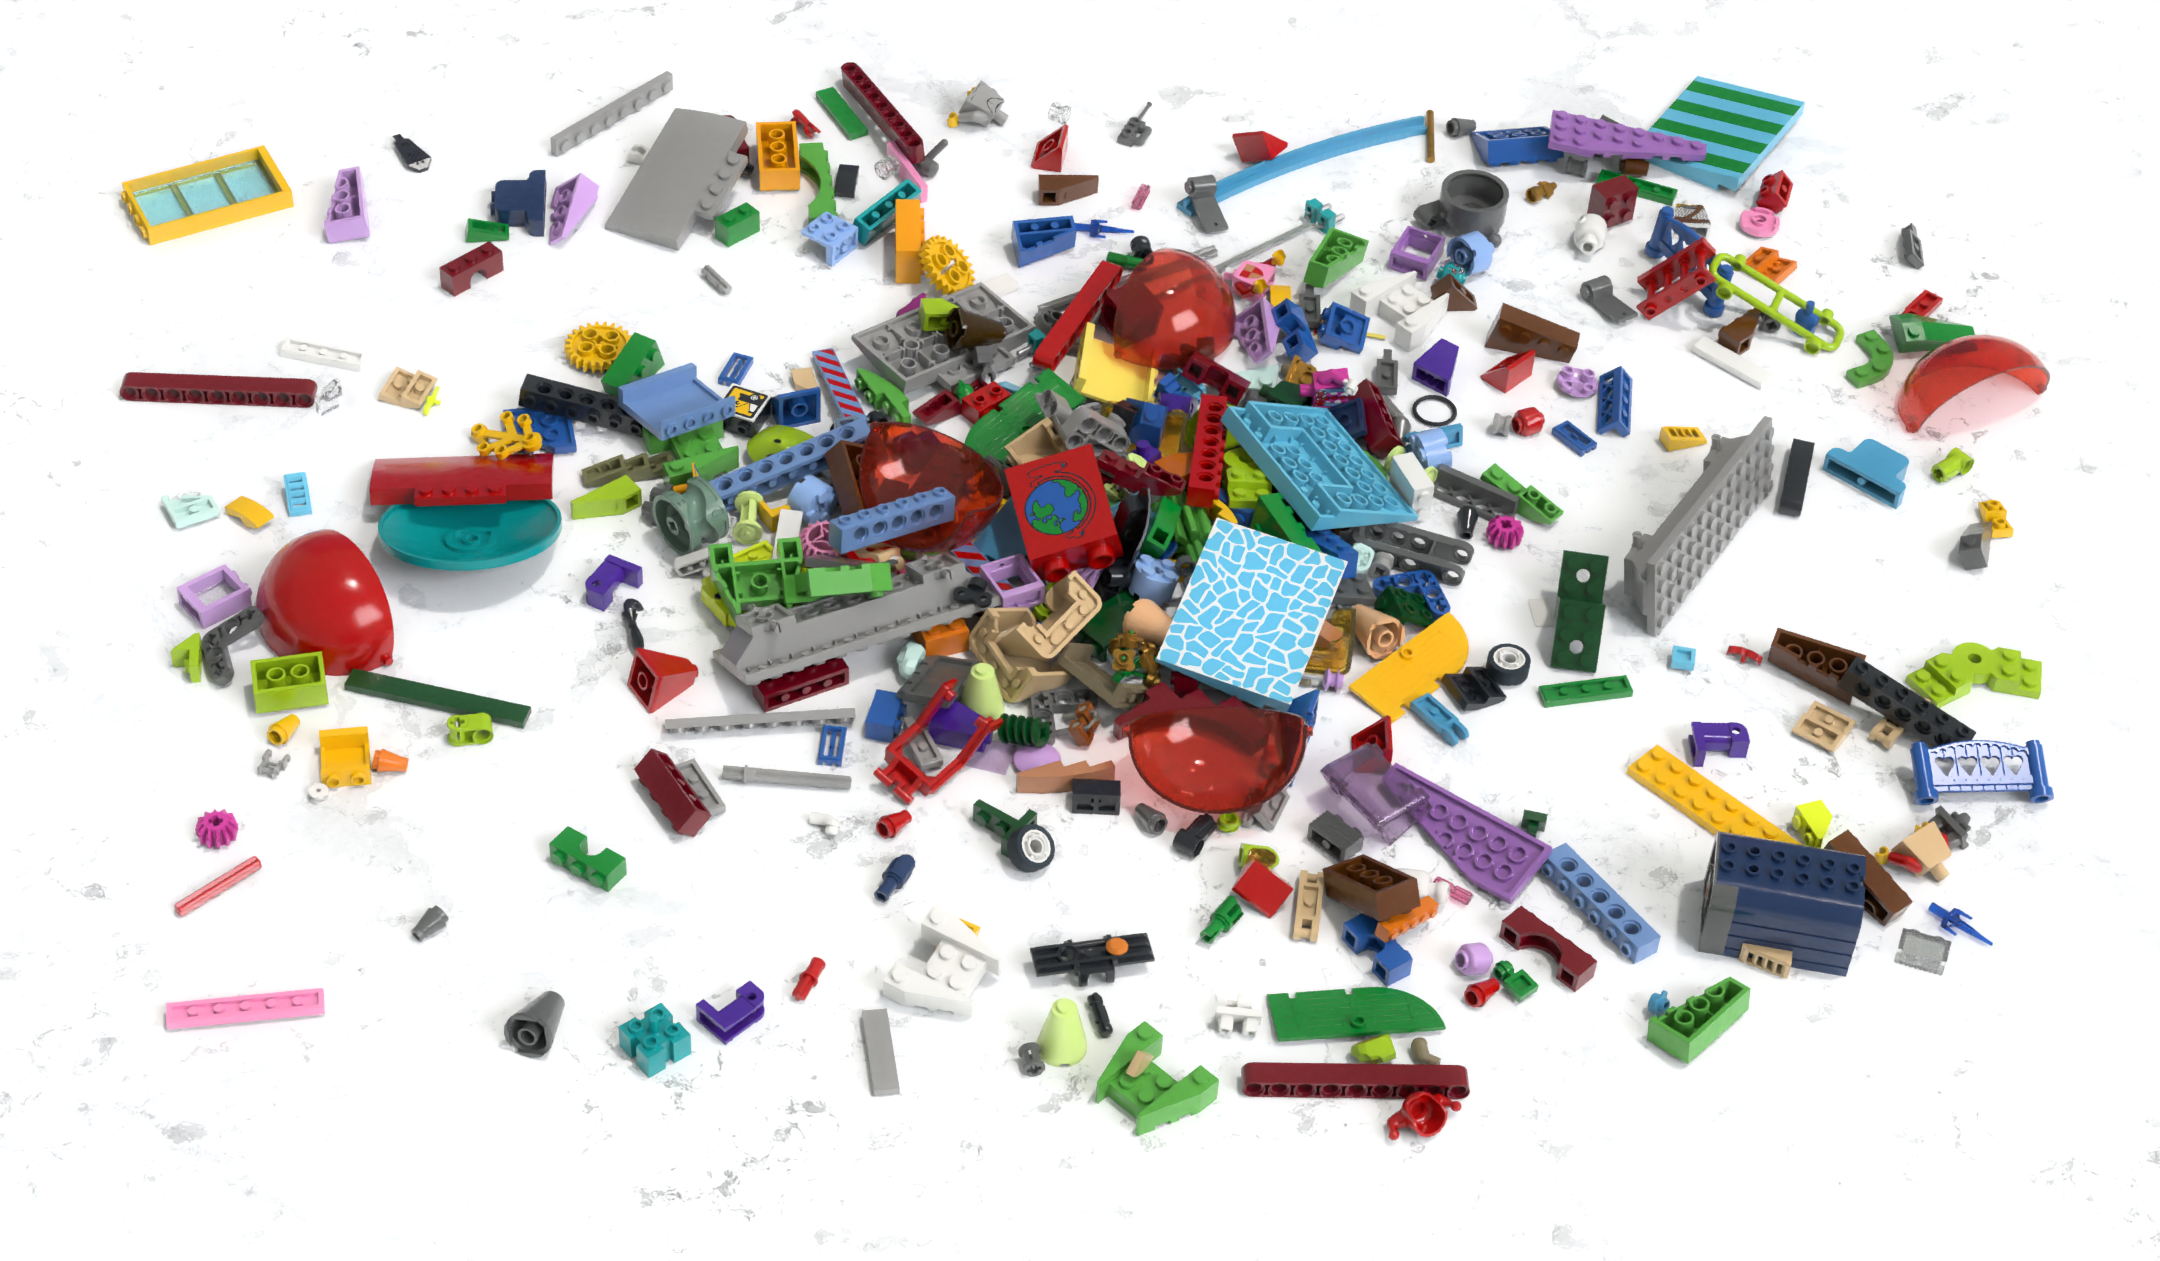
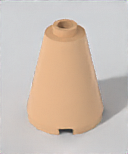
[1123,598,1173,647]
[1347,604,1405,659]

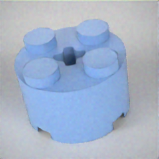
[1446,231,1495,276]
[1409,428,1452,470]
[787,475,839,525]
[1128,554,1179,606]

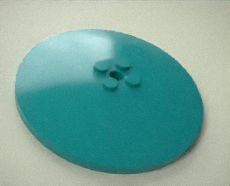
[378,499,562,571]

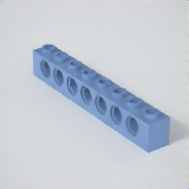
[708,417,876,511]

